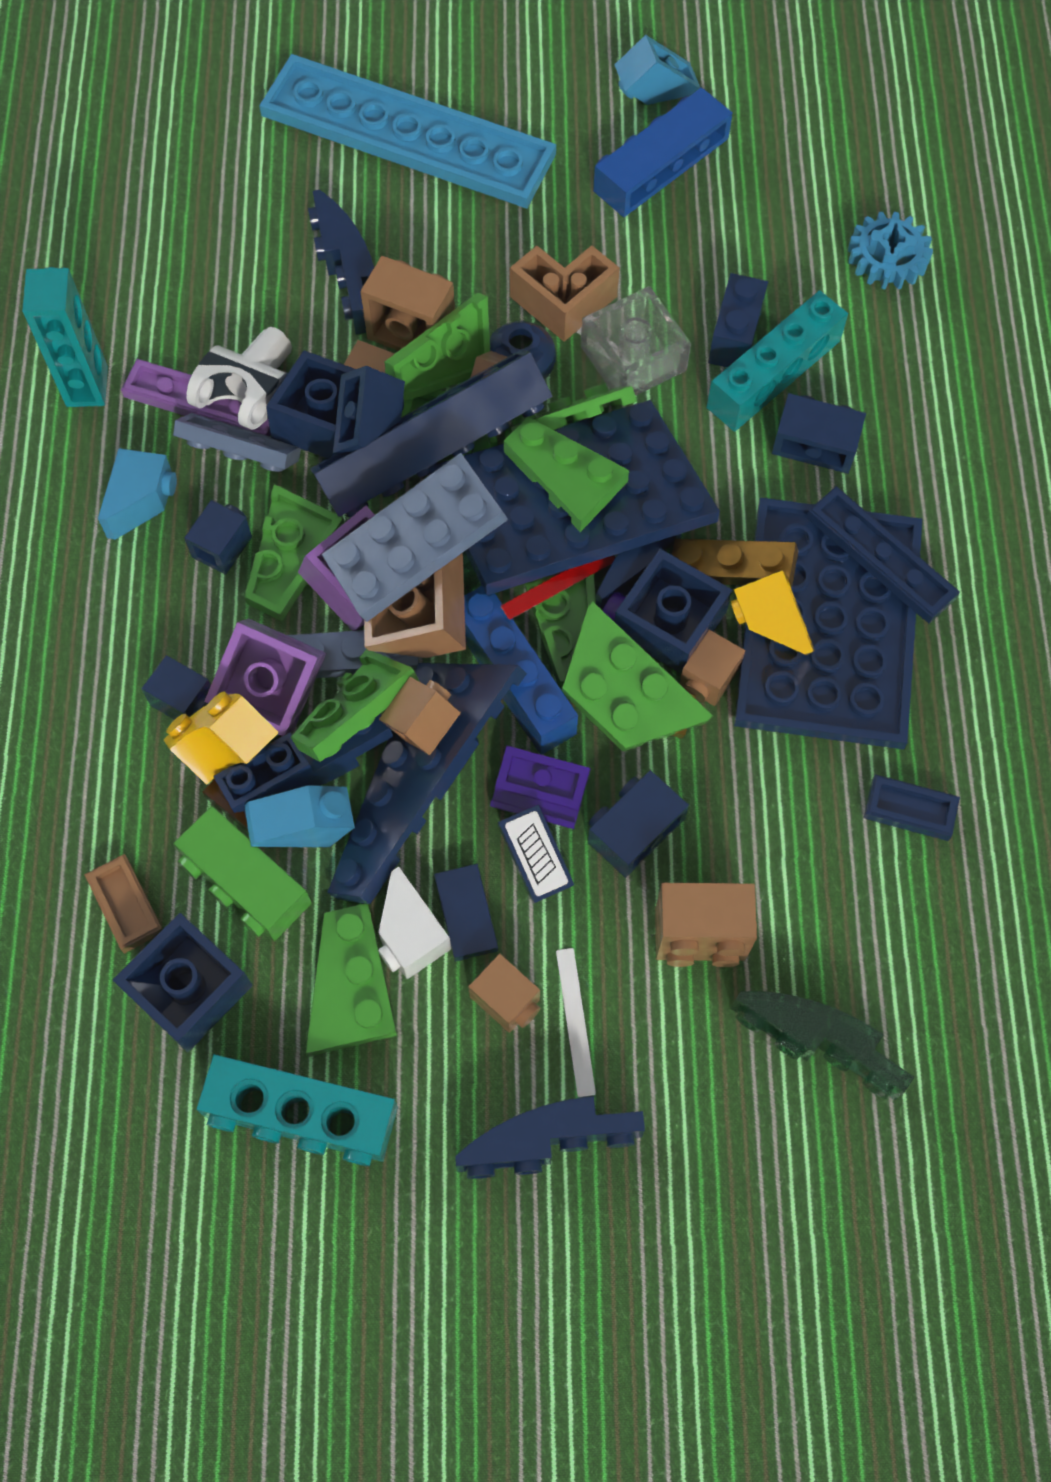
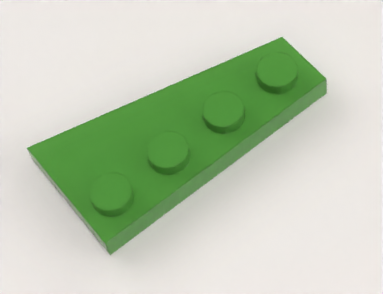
[524,571,596,687]

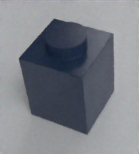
[184,500,252,575]
[141,655,211,720]

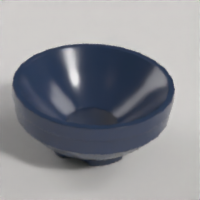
[490,321,556,379]

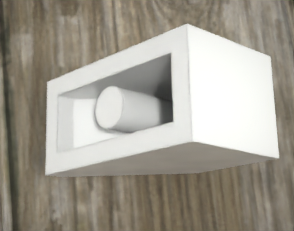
[378,867,451,979]

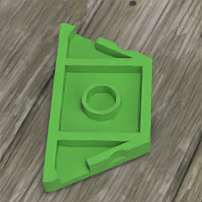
[561,602,713,751]

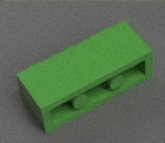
[173,806,312,942]

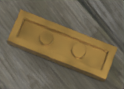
[672,539,798,587]

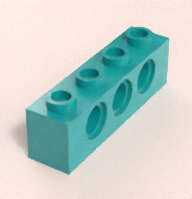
[23,267,108,407]
[706,290,849,432]
[196,1054,398,1166]

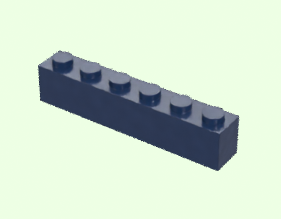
[310,349,553,517]

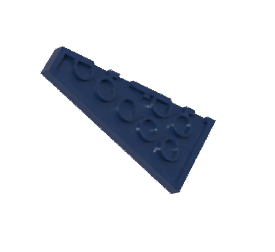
[327,663,527,904]

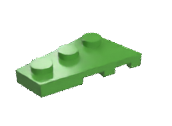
[384,293,490,402]
[504,383,637,438]
[504,417,629,532]
[244,484,345,621]
[291,649,420,762]
[306,904,397,1057]

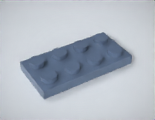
[322,453,508,622]

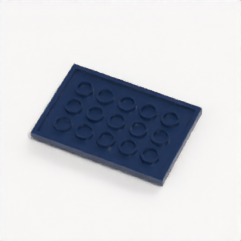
[428,400,720,595]
[734,498,923,750]

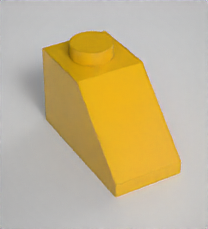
[731,570,815,654]

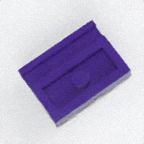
[490,745,591,829]

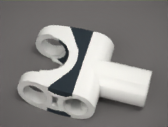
[187,327,292,430]

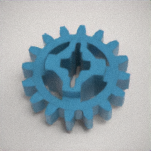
[847,212,933,289]

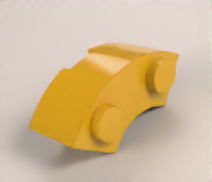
[163,691,279,785]

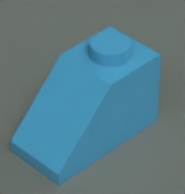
[614,35,700,105]
[98,448,177,540]
[244,785,355,847]

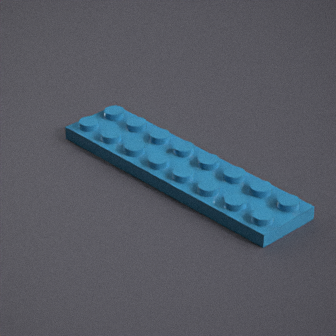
[259,54,556,209]

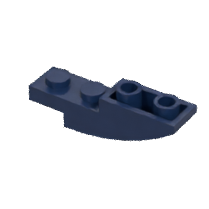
[308,190,374,335]
[213,714,393,813]
[455,1096,645,1179]

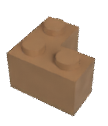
[509,245,620,342]

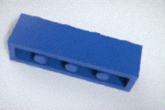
[593,87,733,218]
[464,586,578,755]

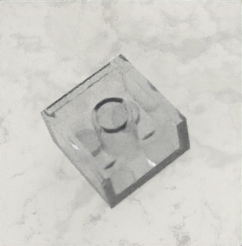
[581,286,691,396]

